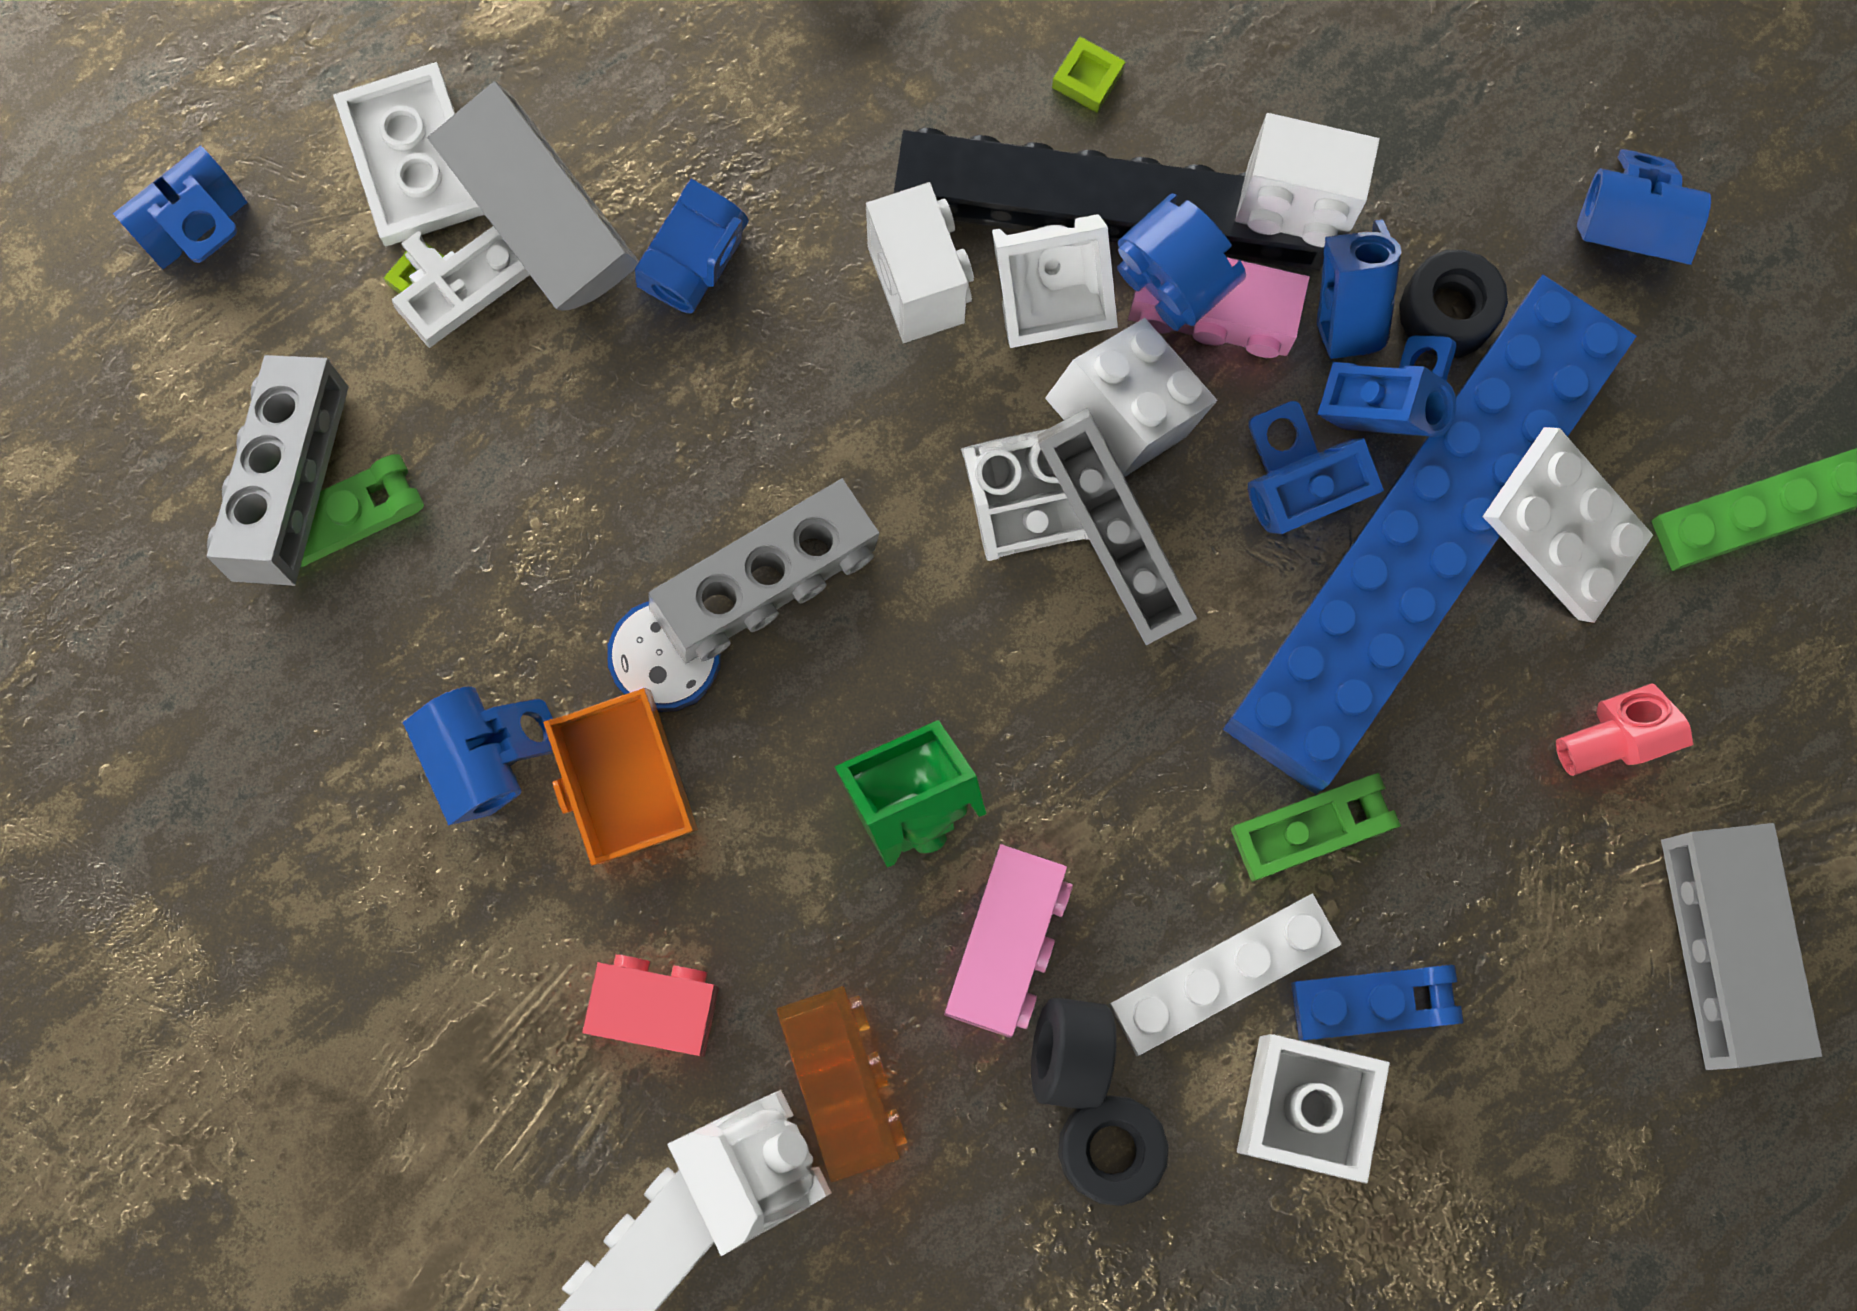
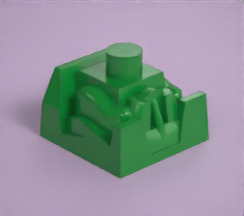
[834,720,986,868]

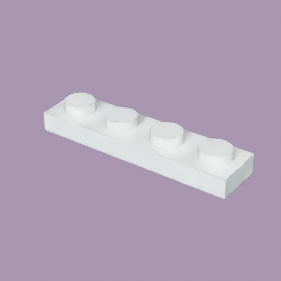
[1109,893,1342,1056]

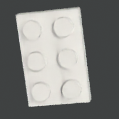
[333,62,485,247]
[1483,427,1653,623]

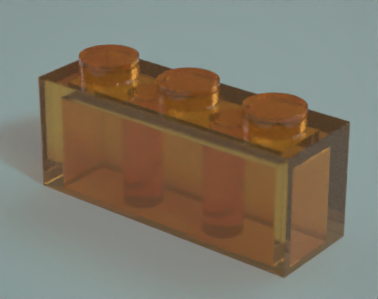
[776,986,907,1183]

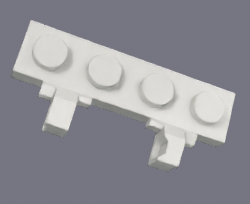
[392,226,530,348]

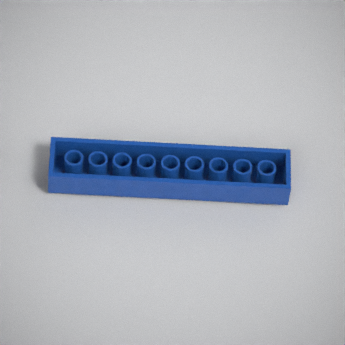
[1222,275,1637,794]

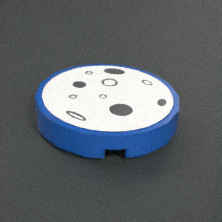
[608,601,721,712]

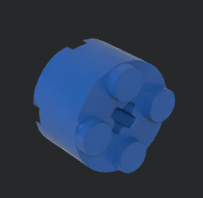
[1117,194,1246,331]

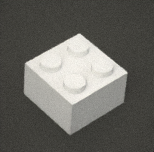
[1235,113,1380,247]
[866,182,974,343]
[1045,318,1217,477]
[1236,1034,1390,1183]

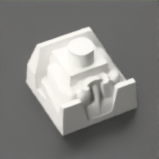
[992,214,1118,348]
[668,1090,831,1256]

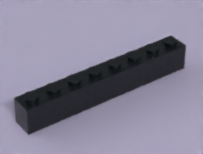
[894,128,1324,271]

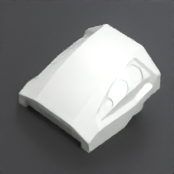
[961,429,1089,561]

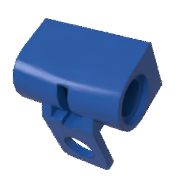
[113,145,248,270]
[1576,149,1711,265]
[635,179,749,313]
[1316,219,1401,359]
[1317,336,1456,437]
[1248,401,1384,534]
[403,686,553,826]

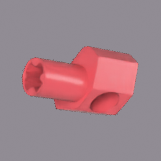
[1556,683,1693,776]

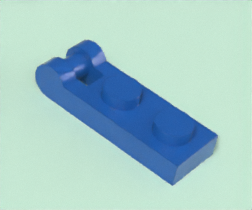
[1291,965,1464,1041]

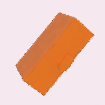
[543,688,698,866]

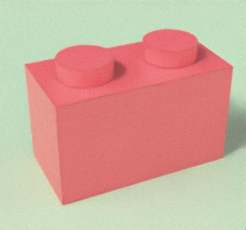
[582,954,719,1057]

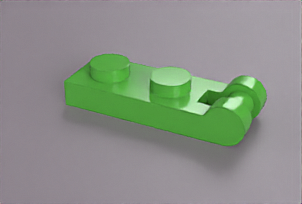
[300,454,424,568]
[1230,773,1401,882]

